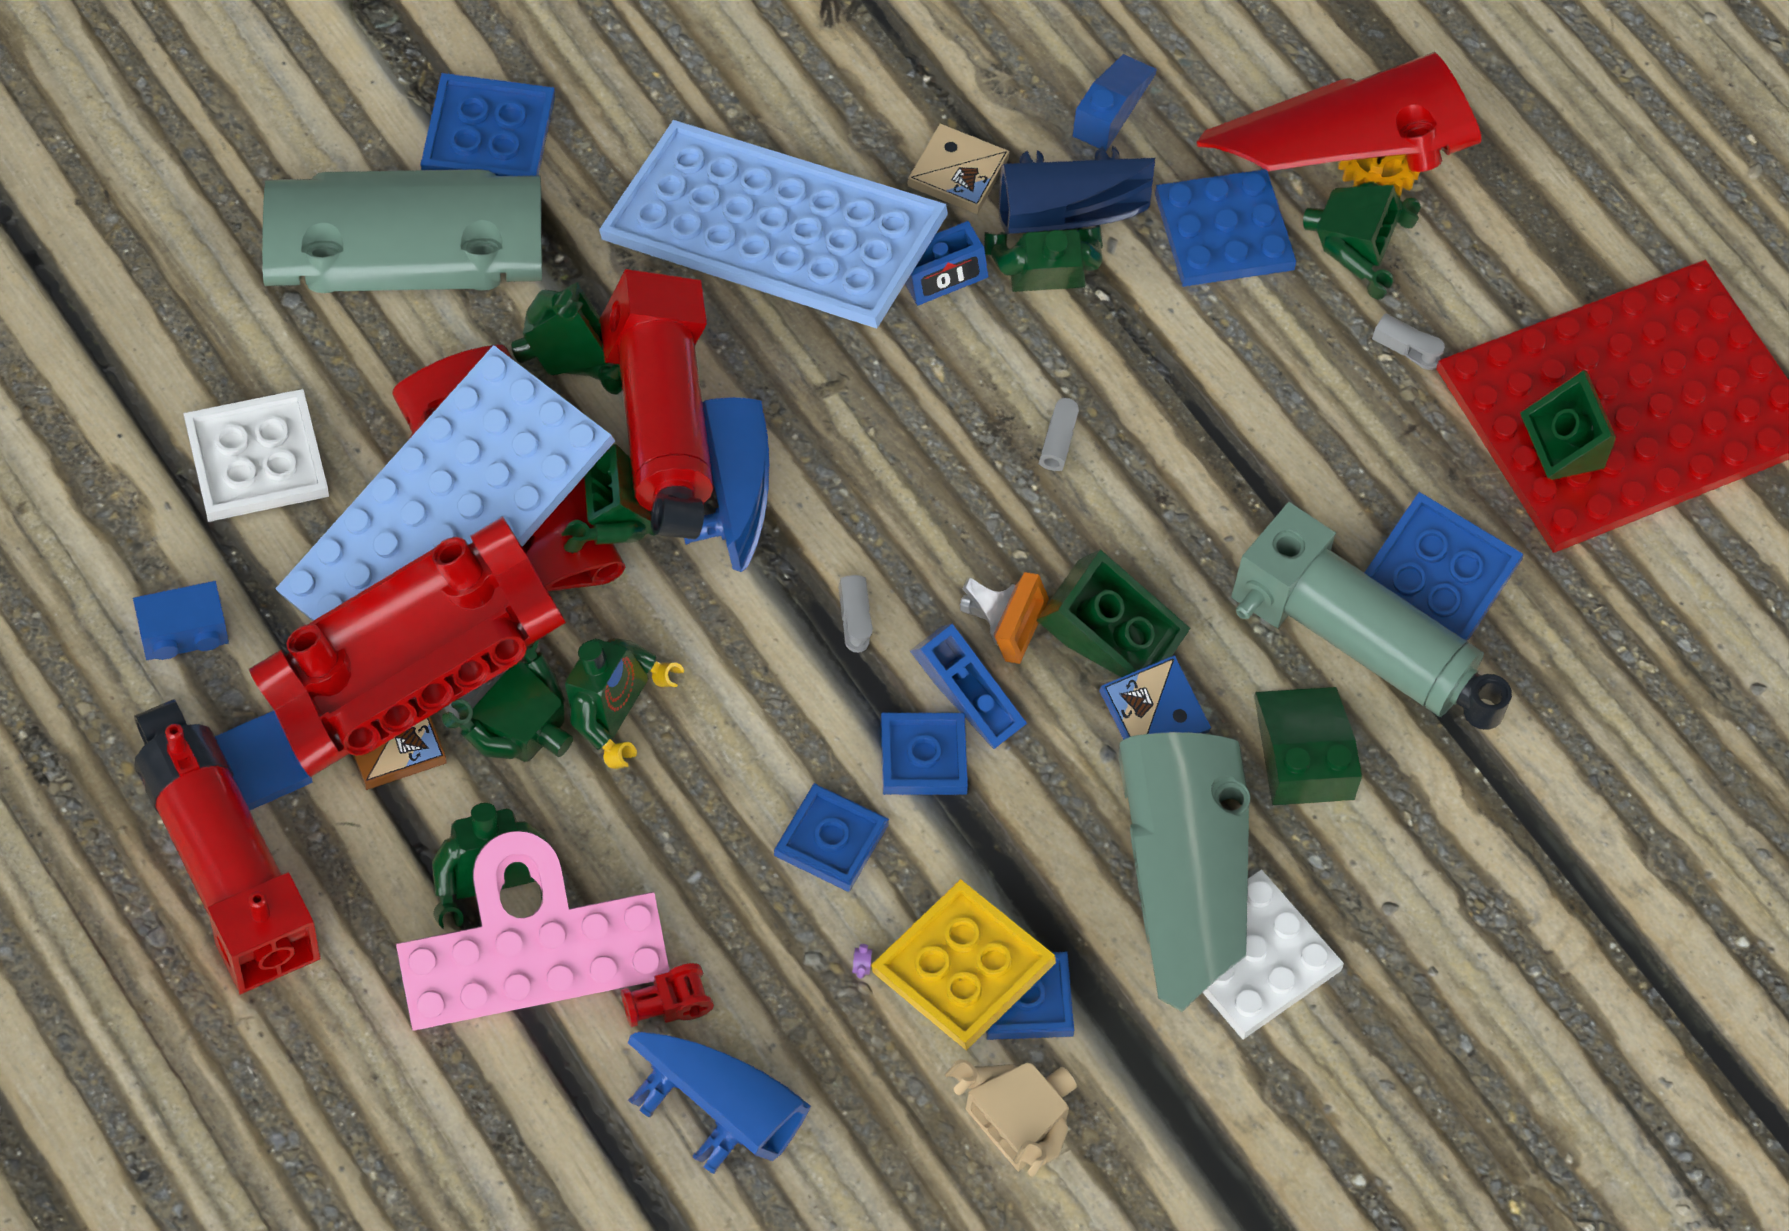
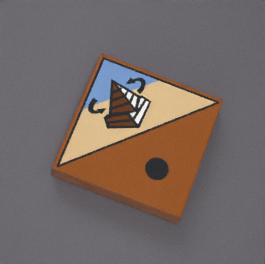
[353,716,447,790]

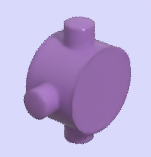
[852,944,872,979]

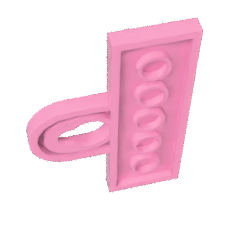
[396,831,669,1031]

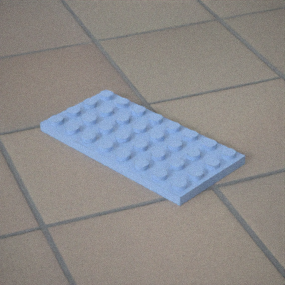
[599,120,948,329]
[275,345,615,621]

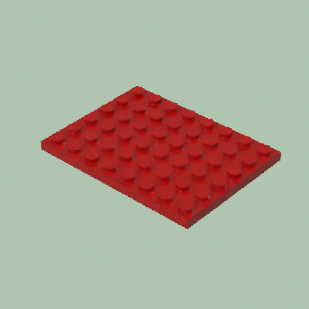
[1436,259,1789,553]

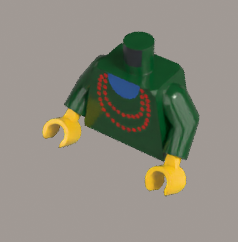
[565,638,684,769]

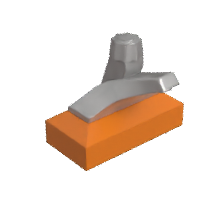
[960,572,1049,664]

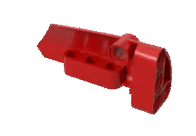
[1196,52,1482,172]

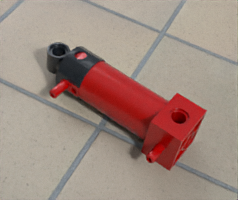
[134,699,320,995]

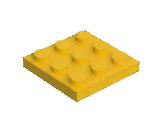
[871,879,1056,1051]

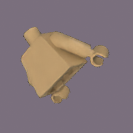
[945,1059,1077,1177]

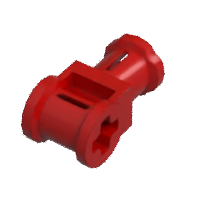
[621,963,714,1028]

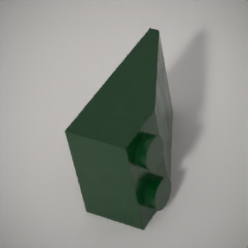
[1036,549,1191,677]
[1254,687,1362,806]

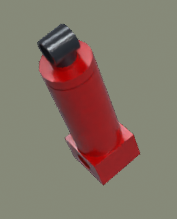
[600,269,713,539]

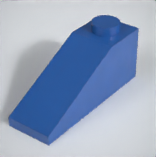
[1072,54,1157,151]
[910,624,1027,749]

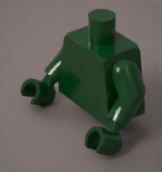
[1303,181,1421,300]
[984,225,1103,292]
[511,282,623,395]
[561,444,655,553]
[442,640,573,762]
[432,802,567,929]

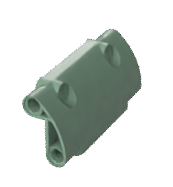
[262,169,542,293]

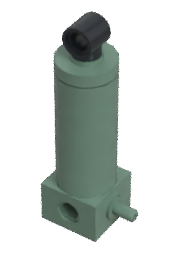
[1231,502,1512,730]

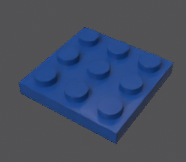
[420,73,555,176]
[1155,169,1296,287]
[1364,492,1523,641]

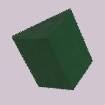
[1520,370,1616,480]

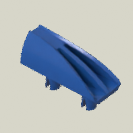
[684,397,770,572]
[628,1032,811,1174]

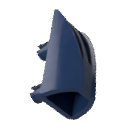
[998,145,1156,234]

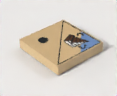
[908,124,1009,214]

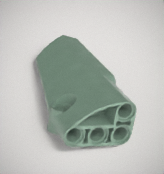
[1119,732,1250,1012]

